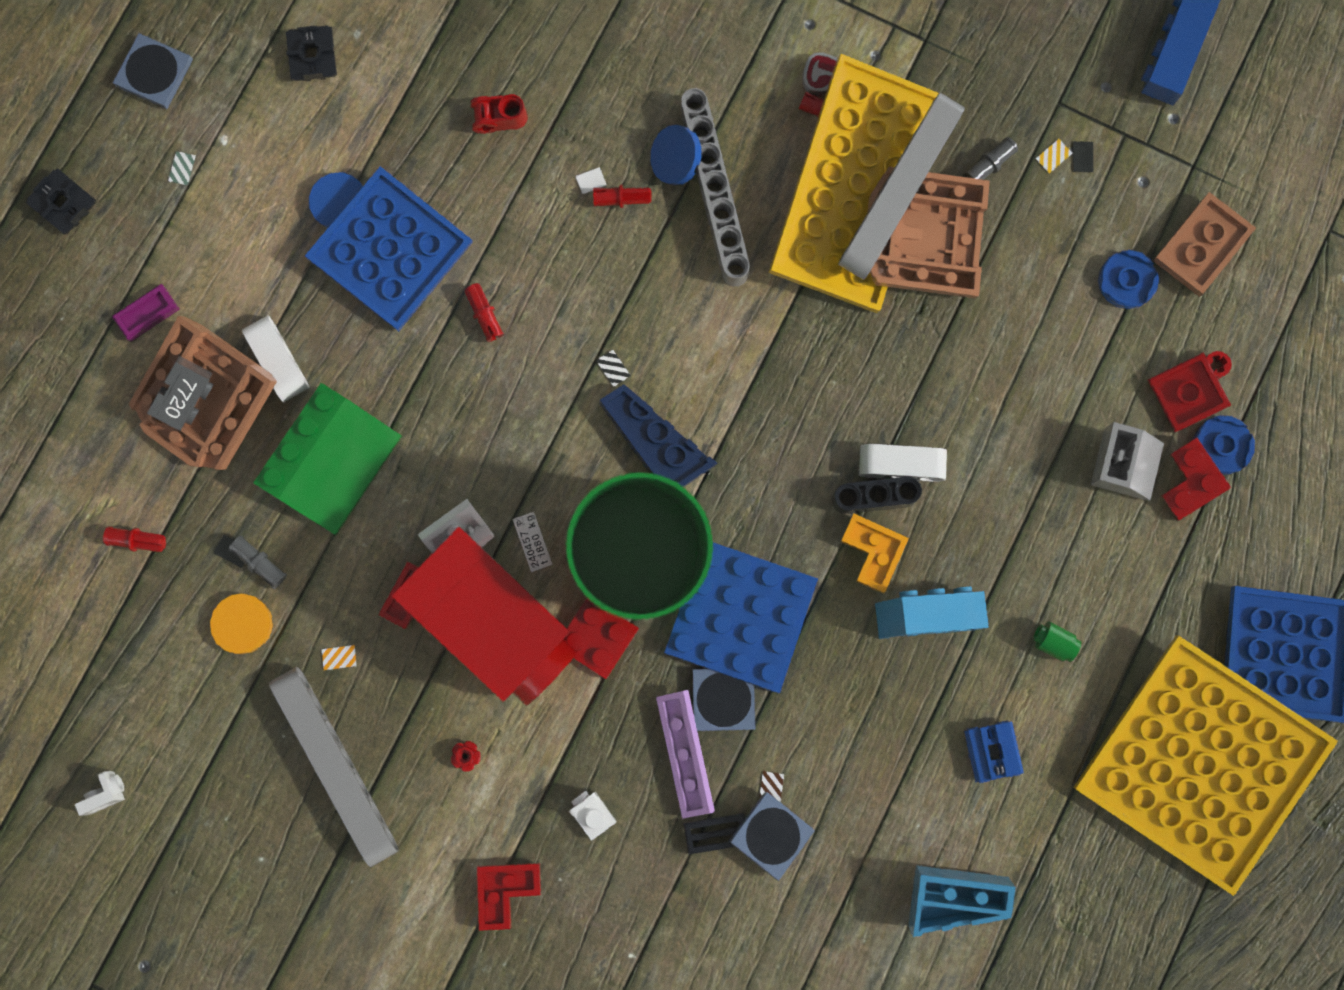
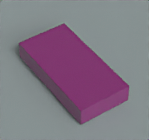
[112,283,180,342]

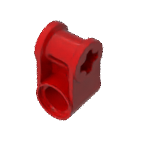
[470,94,528,134]

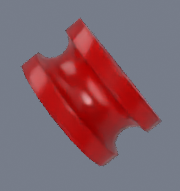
[1206,351,1232,379]

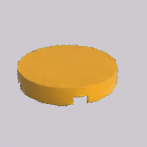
[210,594,273,654]

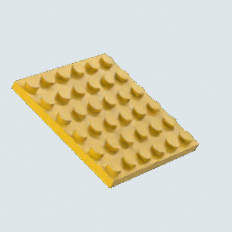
[1073,635,1338,896]

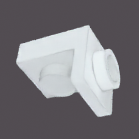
[75,771,125,816]
[569,791,617,841]

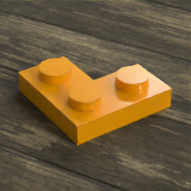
[840,513,909,594]

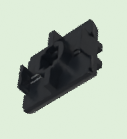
[286,25,337,82]
[26,168,96,235]

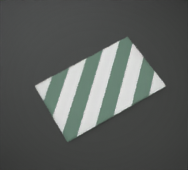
[168,151,196,185]

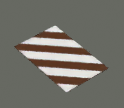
[759,771,784,802]

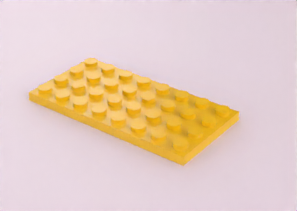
[768,54,939,314]

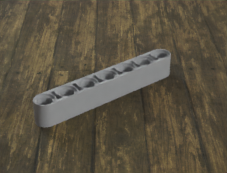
[681,88,750,287]
[838,92,965,280]
[269,666,399,867]

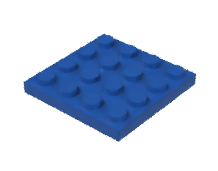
[305,166,473,332]
[664,542,818,694]
[1224,586,1344,723]

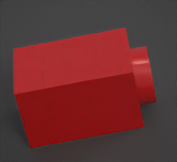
[392,527,577,706]

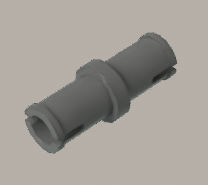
[963,137,1018,180]
[228,535,287,589]

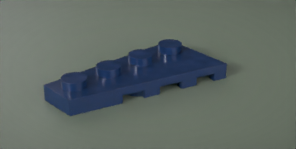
[599,384,717,487]

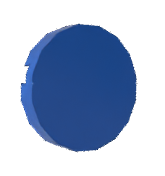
[651,125,701,185]
[309,172,363,228]
[1098,250,1159,309]
[1193,415,1255,475]

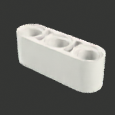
[242,315,310,403]
[859,444,947,482]

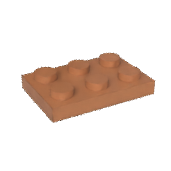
[1153,192,1256,297]

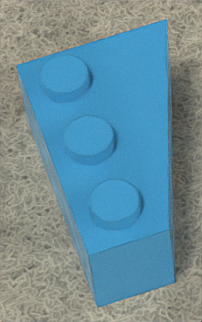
[875,587,989,639]
[908,865,1016,937]

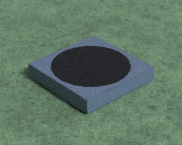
[113,33,193,109]
[693,669,755,731]
[728,792,815,881]

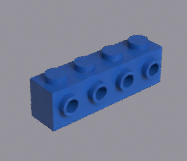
[1141,0,1220,106]

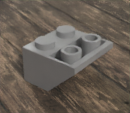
[1091,422,1164,501]

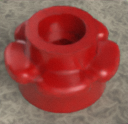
[450,741,481,772]

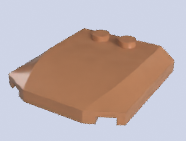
[867,167,990,299]
[129,316,277,470]

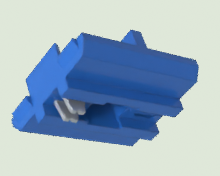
[964,720,1024,783]

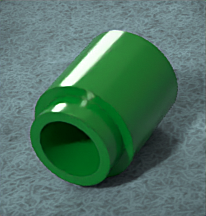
[1033,621,1082,662]

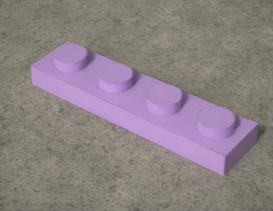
[656,690,715,819]

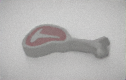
[802,52,838,96]

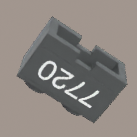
[147,355,214,431]

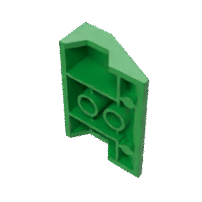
[253,383,402,535]

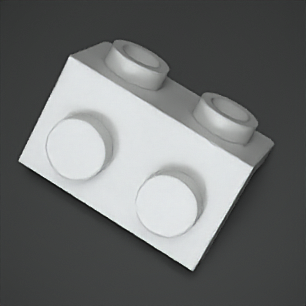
[418,499,494,553]

